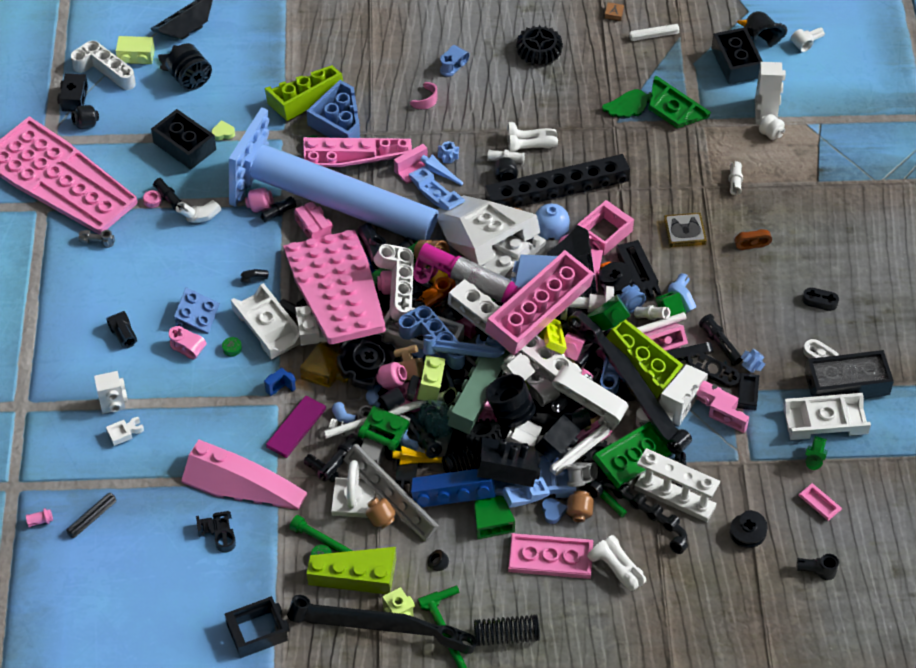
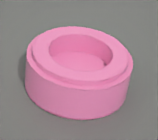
[143,190,162,208]

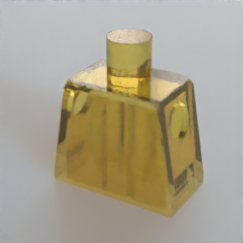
[300,342,348,387]

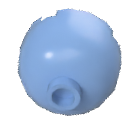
[535,203,570,240]

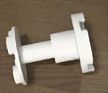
[560,286,614,321]

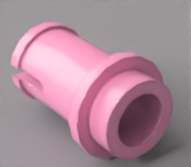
[26,508,53,528]

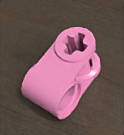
[169,326,207,359]

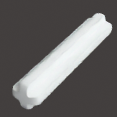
[629,24,679,41]

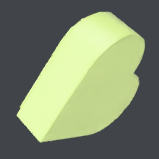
[212,120,235,141]

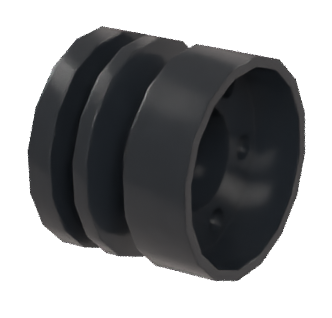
[165,43,212,91]
[485,374,536,428]

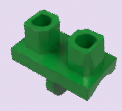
[805,436,828,470]

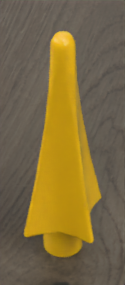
[392,446,442,465]

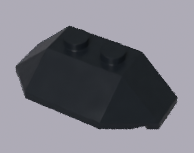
[151,0,213,39]

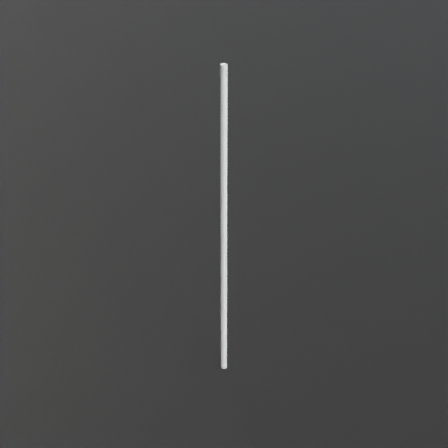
[324,312,687,439]

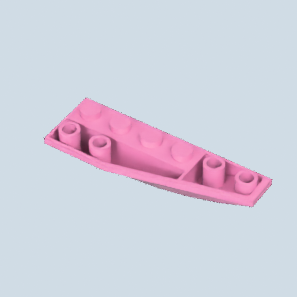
[302,137,412,167]

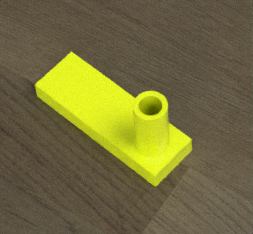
[538,319,567,354]

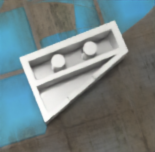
[755,62,786,124]

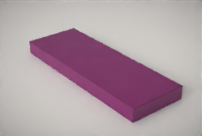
[266,396,326,458]

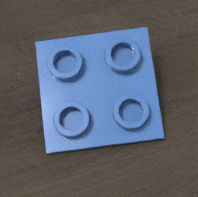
[174,287,220,334]

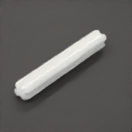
[550,425,610,476]

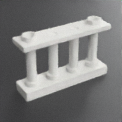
[634,448,720,522]

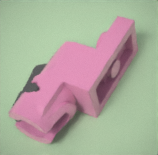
[696,381,749,433]

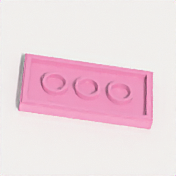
[508,533,593,579]

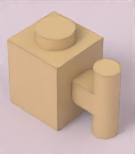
[394,345,424,382]

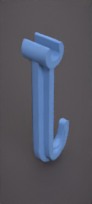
[423,334,506,358]

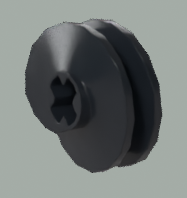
[599,262,634,296]
[729,510,768,548]

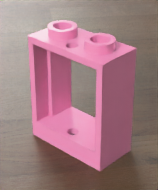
[577,200,634,256]

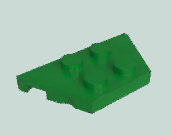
[649,76,711,129]

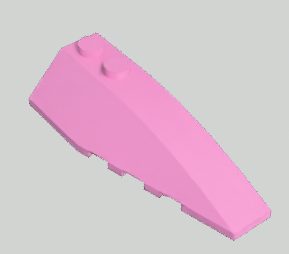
[181,440,307,510]

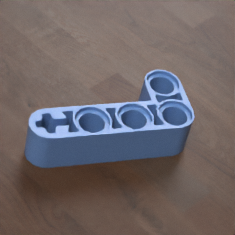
[399,306,465,370]

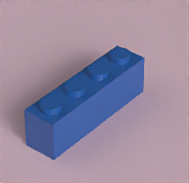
[411,469,496,508]

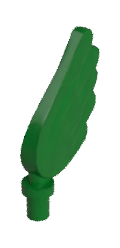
[602,89,651,118]

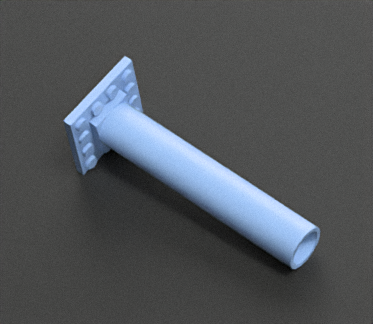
[229,107,439,242]

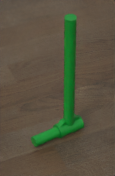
[417,585,467,668]

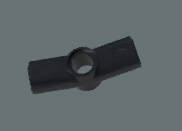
[357,223,386,269]

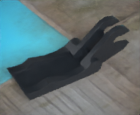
[396,459,418,498]

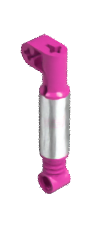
[413,243,522,304]

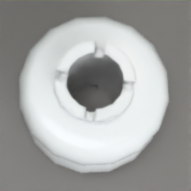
[758,114,785,140]

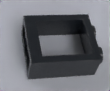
[224,596,290,658]

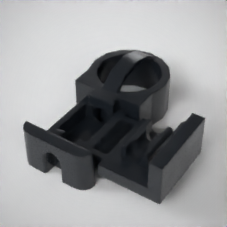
[196,511,236,553]

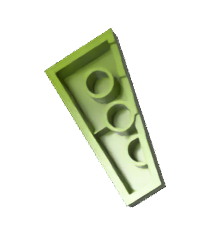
[264,65,343,121]
[606,319,683,399]
[307,547,397,594]

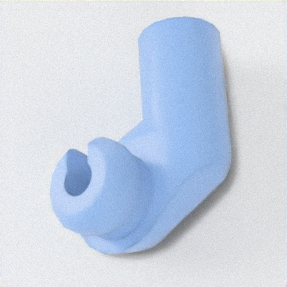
[366,384,381,408]

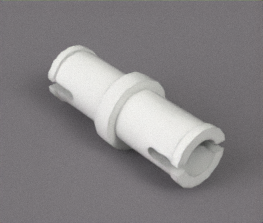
[488,149,525,164]
[729,161,743,195]
[634,305,670,320]

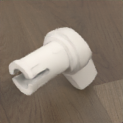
[176,200,221,223]

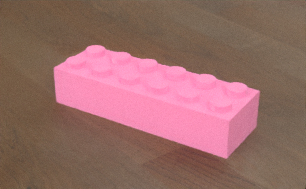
[485,250,594,355]

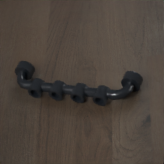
[586,480,688,554]

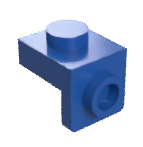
[264,368,296,396]

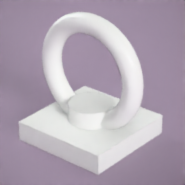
[331,460,375,518]

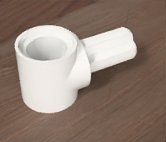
[791,28,825,52]

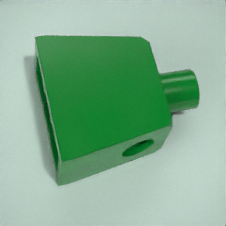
[475,496,515,540]

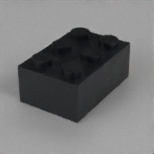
[711,27,763,84]
[151,109,217,169]

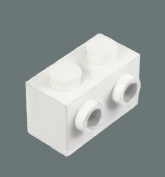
[94,371,128,414]

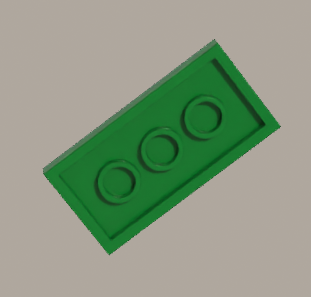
[592,422,673,489]

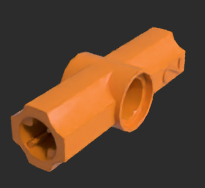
[416,277,456,308]

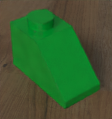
[587,294,630,331]

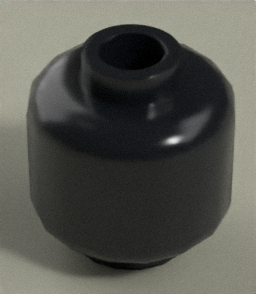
[71,105,99,129]
[494,157,518,182]

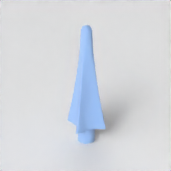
[420,154,463,186]

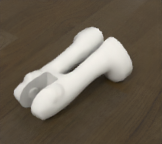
[507,122,558,152]
[587,535,646,591]

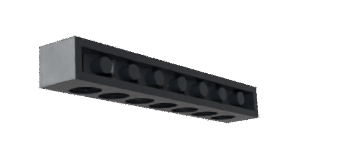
[485,154,630,208]

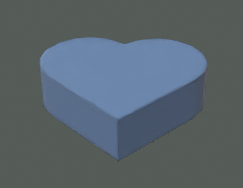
[542,498,567,524]

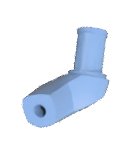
[668,273,696,313]

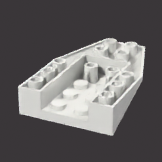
[437,195,540,266]

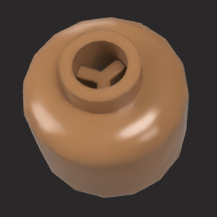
[566,491,594,522]
[365,497,396,529]

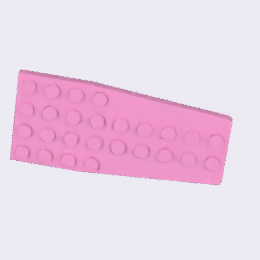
[0,116,137,234]
[283,230,386,344]

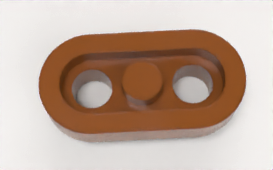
[734,229,772,250]

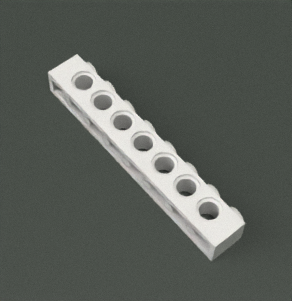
[448,279,582,394]

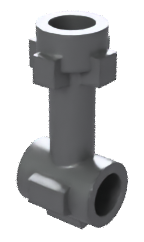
[79,230,115,248]

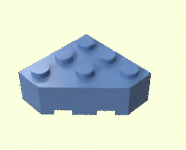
[307,80,360,138]

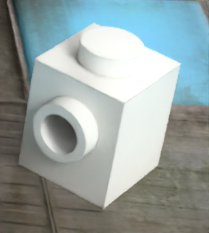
[501,353,535,381]

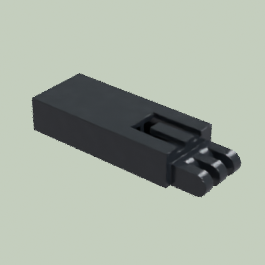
[616,240,661,299]

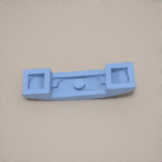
[409,166,465,210]

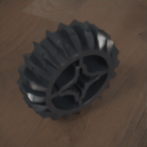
[516,24,563,66]

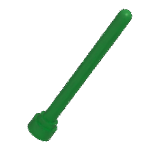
[289,515,353,552]

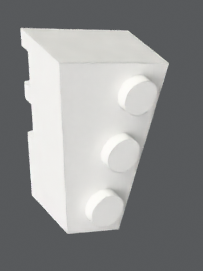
[659,364,708,426]

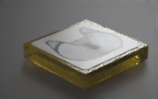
[664,213,707,248]

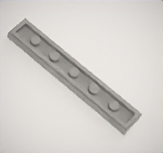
[343,444,439,541]

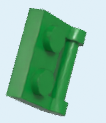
[358,406,410,451]

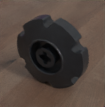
[336,334,399,390]

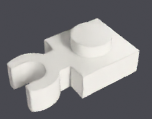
[106,417,144,446]

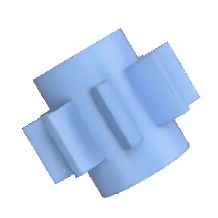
[438,141,459,163]
[740,349,765,373]

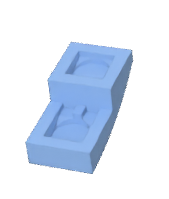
[502,477,550,508]

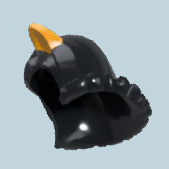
[737,11,788,47]

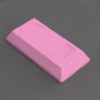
[798,483,842,521]

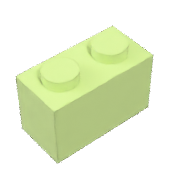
[116,36,155,64]
[417,355,445,403]

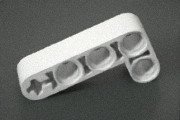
[71,41,136,90]
[374,244,414,321]
[552,366,628,431]

